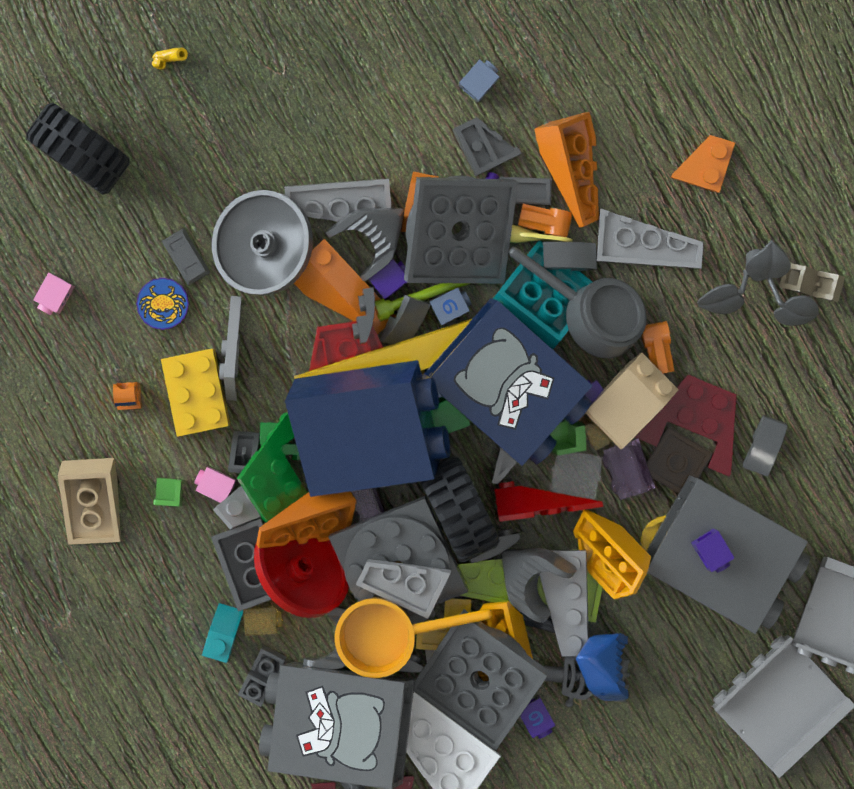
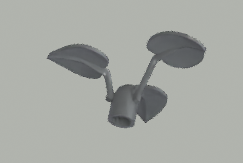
[697,240,819,326]

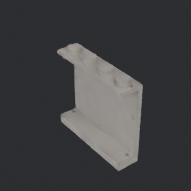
[791,557,854,674]
[712,635,854,778]

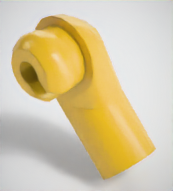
[152,47,188,70]

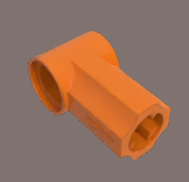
[518,204,573,237]
[642,321,674,374]

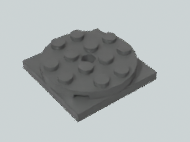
[404,176,518,284]
[329,496,468,617]
[414,610,550,751]

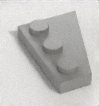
[213,486,261,530]
[356,559,451,619]

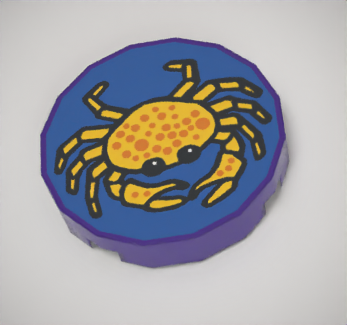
[136,278,189,330]

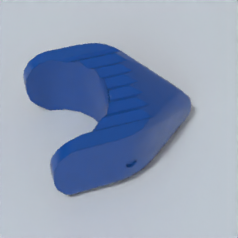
[576,633,629,701]

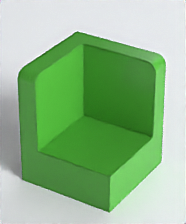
[550,420,587,455]
[153,478,184,507]

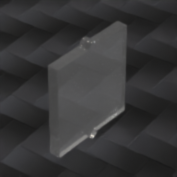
[550,452,603,499]

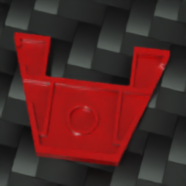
[309,321,383,371]

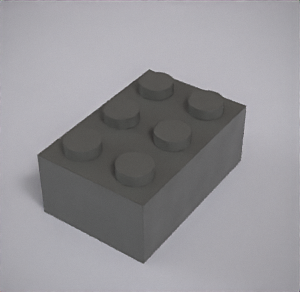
[211,518,271,611]

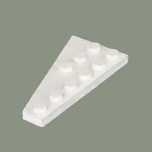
[392,675,502,789]

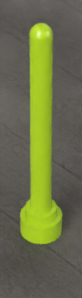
[375,283,471,322]

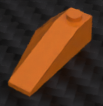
[534,112,599,227]
[294,239,396,334]
[256,491,356,548]

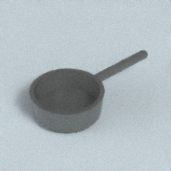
[509,247,647,358]

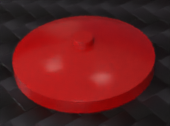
[254,538,349,618]

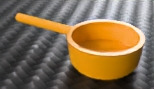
[335,597,493,678]

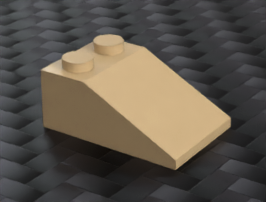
[586,353,678,449]
[58,458,121,545]

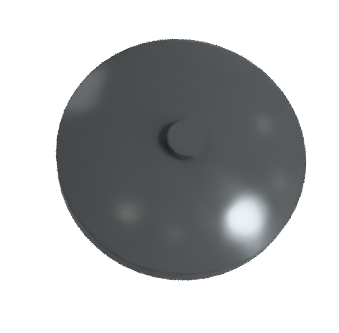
[212,190,313,296]

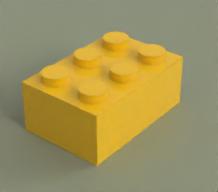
[161,348,231,437]

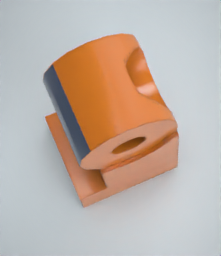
[113,382,142,410]

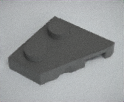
[452,117,522,176]

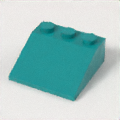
[493,240,592,350]

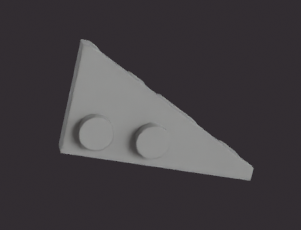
[219,296,242,401]

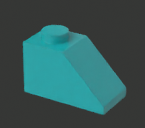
[202,603,244,663]

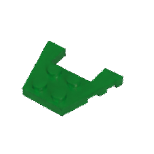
[237,412,309,522]

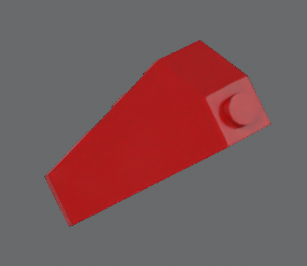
[494,481,603,522]

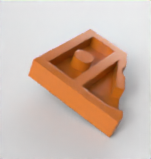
[671,135,735,193]

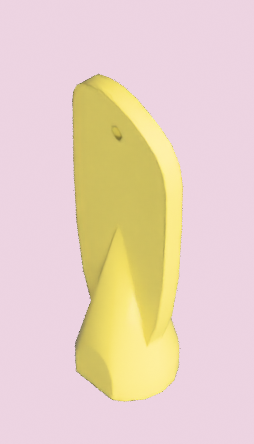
[510,225,573,243]

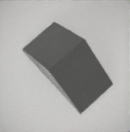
[228,431,260,473]

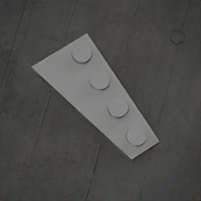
[284,178,391,222]
[596,209,703,269]
[540,550,589,656]

